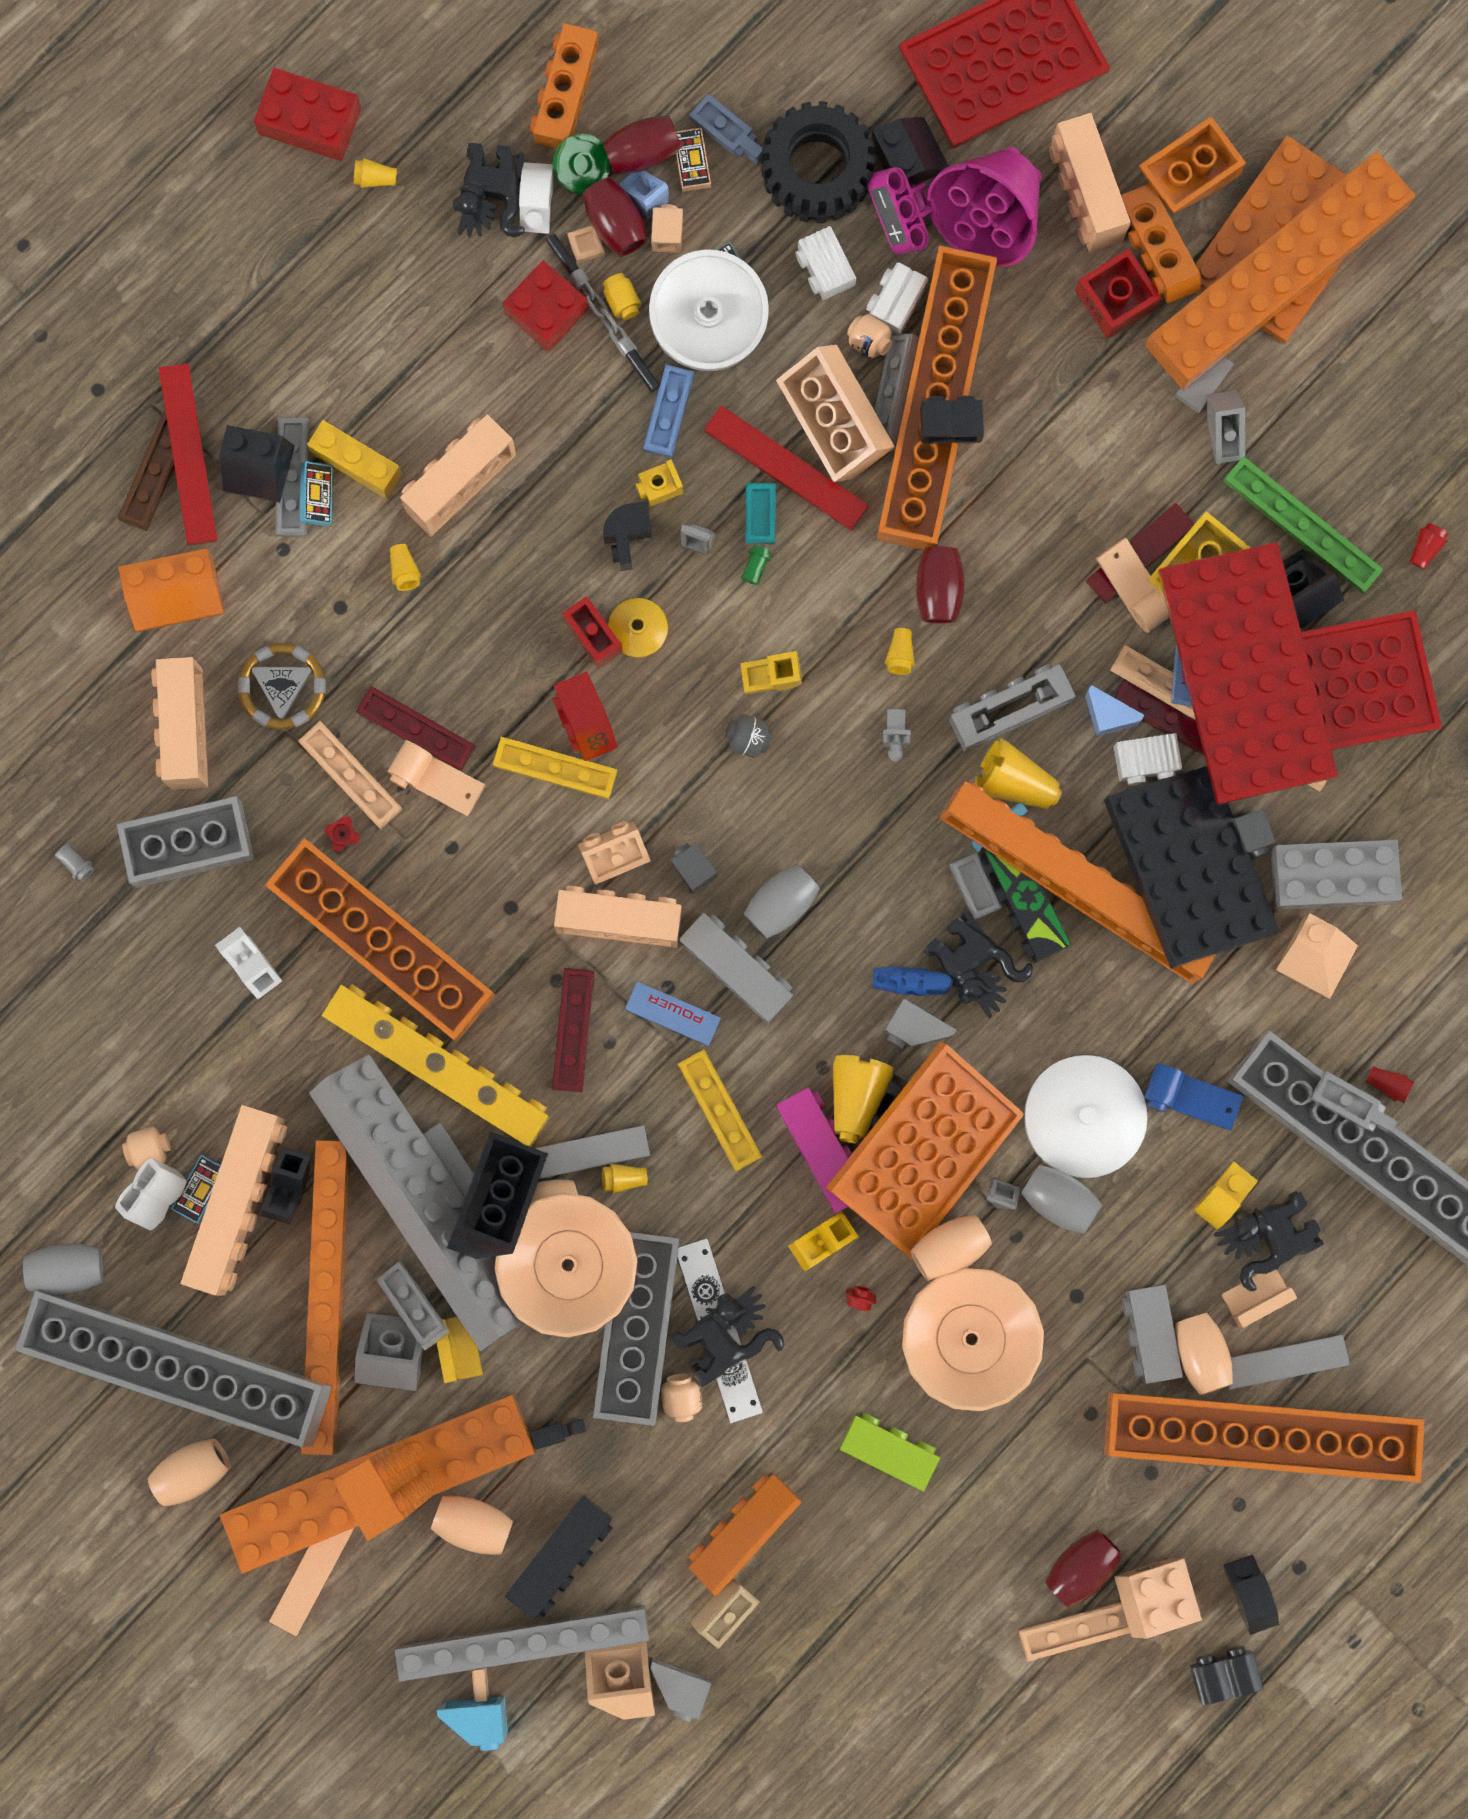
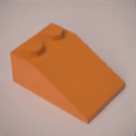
[1138,116,1246,214]

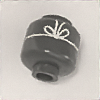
[725,714,772,758]

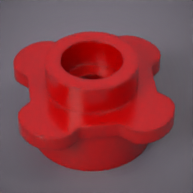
[324,816,360,852]
[846,1286,877,1311]

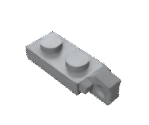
[1310,1071,1398,1133]

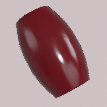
[603,116,682,174]
[583,178,647,257]
[916,546,965,624]
[1045,1529,1123,1608]

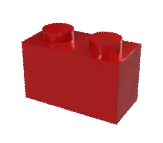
[562,596,623,669]

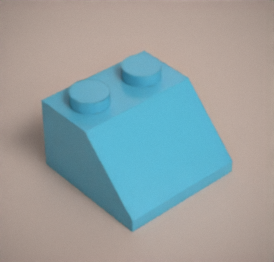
[437,1696,508,1751]

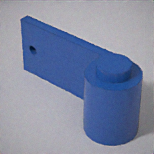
[1144,1063,1244,1131]

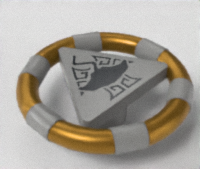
[238,643,326,730]

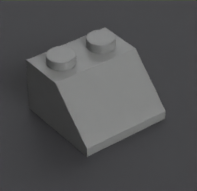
[355,1312,424,1391]

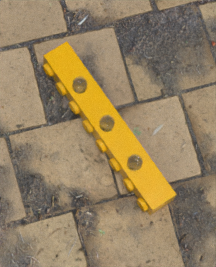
[321,984,550,1147]

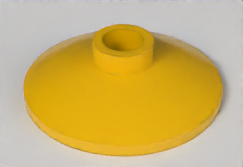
[608,598,668,658]

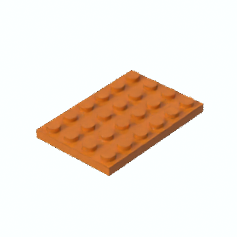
[1196,135,1346,345]
[826,1041,1024,1259]

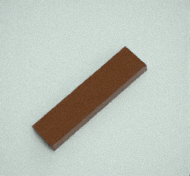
[118,410,174,531]

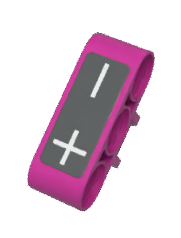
[867,167,933,255]

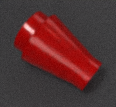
[1409,523,1448,570]
[1366,1066,1415,1103]

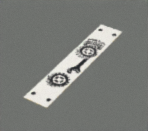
[677,1239,763,1423]

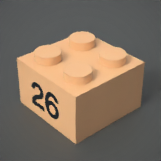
[1114,1558,1202,1639]

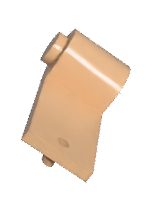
[1096,537,1170,633]
[387,740,486,817]

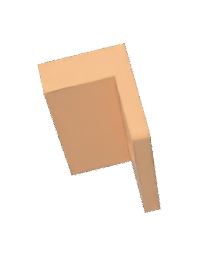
[1221,1270,1297,1328]

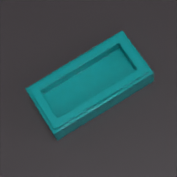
[745,483,776,544]

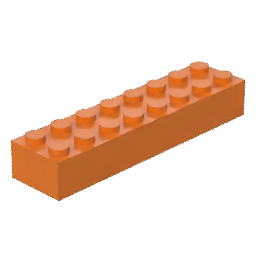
[265,838,496,1043]

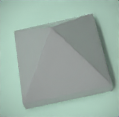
[986,1178,1021,1210]

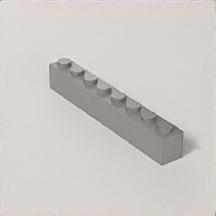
[395,1605,650,1682]

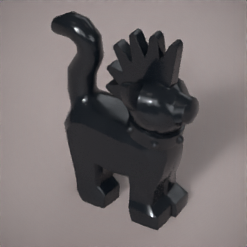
[453,143,525,238]
[923,911,1033,1018]
[1213,1191,1324,1291]
[671,1286,784,1387]

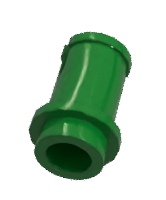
[741,545,771,585]

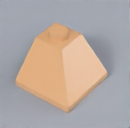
[1275,913,1358,999]
[585,1642,655,1720]

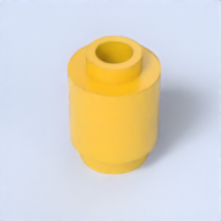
[602,273,642,320]

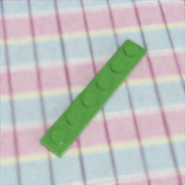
[1223,456,1384,594]

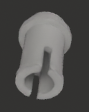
[55,844,94,882]

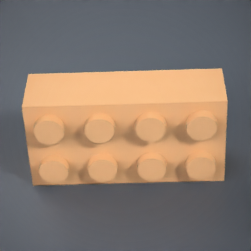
[1049,113,1131,253]
[776,345,895,482]
[400,414,516,537]
[151,657,208,790]
[554,886,682,948]

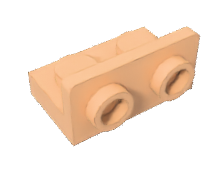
[578,821,651,885]

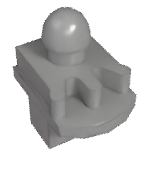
[881,709,911,762]

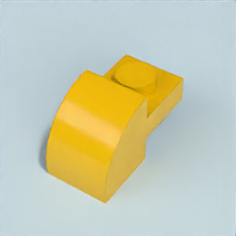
[740,651,802,694]
[1193,1162,1258,1229]
[788,1211,859,1272]

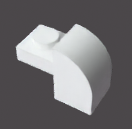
[519,162,554,234]
[215,927,282,999]

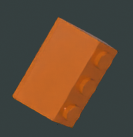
[118,548,225,632]

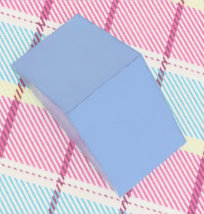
[619,171,669,220]
[1085,685,1144,736]

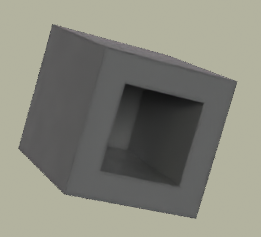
[1232,809,1276,859]
[671,843,717,894]

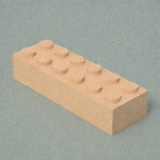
[180,1105,288,1296]

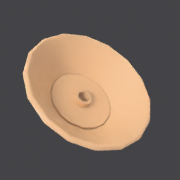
[494,1193,638,1338]
[902,1268,1044,1411]

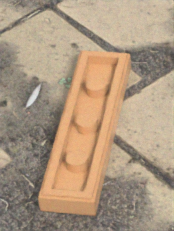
[298,721,403,830]
[269,1528,354,1636]
[1018,1601,1130,1662]

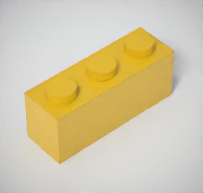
[307,420,403,499]

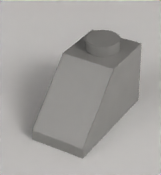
[1207,390,1245,464]
[884,999,957,1049]
[650,1658,711,1722]

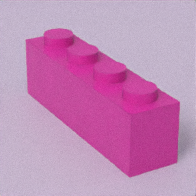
[776,1087,852,1214]

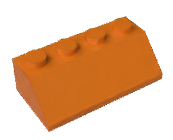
[688,1473,802,1596]

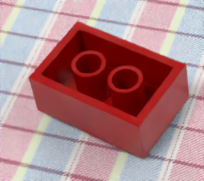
[254,67,361,161]

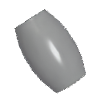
[744,864,820,939]
[1021,1165,1103,1234]
[23,1244,104,1295]

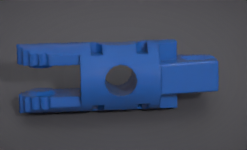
[873,967,952,996]

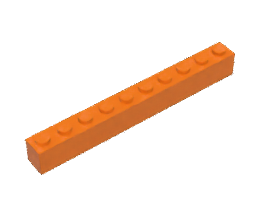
[939,781,1216,984]
[301,1140,350,1455]

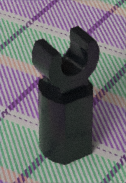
[530,1419,586,1450]

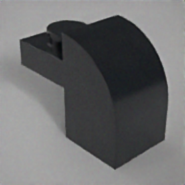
[603,501,652,571]
[260,1147,311,1225]
[1224,1554,1279,1635]

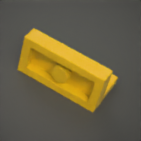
[437,1317,483,1383]

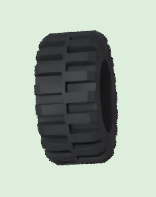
[761,101,875,224]

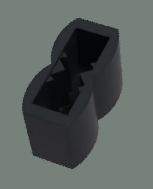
[920,396,984,444]
[1190,1646,1264,1705]

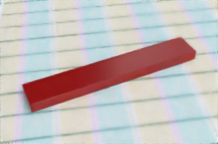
[159,363,217,546]
[704,405,869,531]

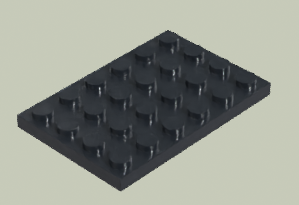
[1104,766,1280,969]

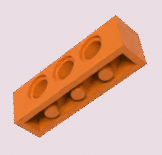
[530,23,599,149]
[1121,183,1201,304]

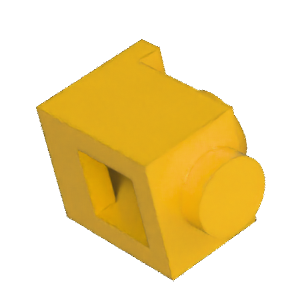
[635,459,683,507]

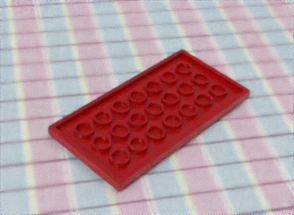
[1158,542,1338,805]

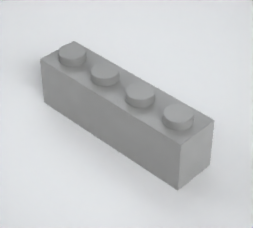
[679,913,794,1024]

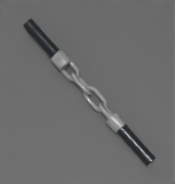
[546,234,660,392]

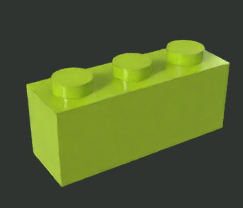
[839,1412,940,1492]

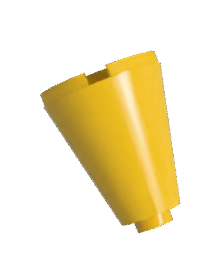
[975,738,1062,809]
[833,1055,894,1143]

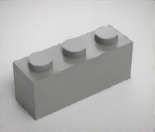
[1122,1285,1183,1384]

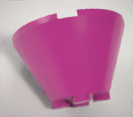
[927,147,1042,267]

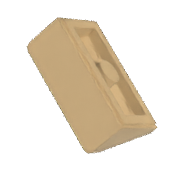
[691,1578,760,1649]

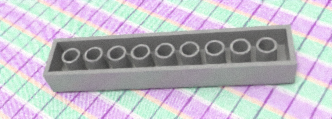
[1227,1031,1468,1266]
[309,1055,523,1351]
[15,1291,332,1447]

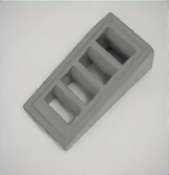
[680,524,716,555]

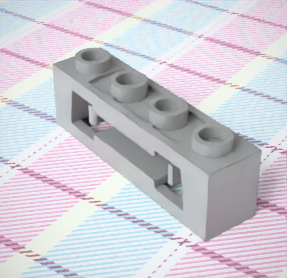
[949,664,1076,753]

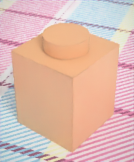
[651,204,683,253]

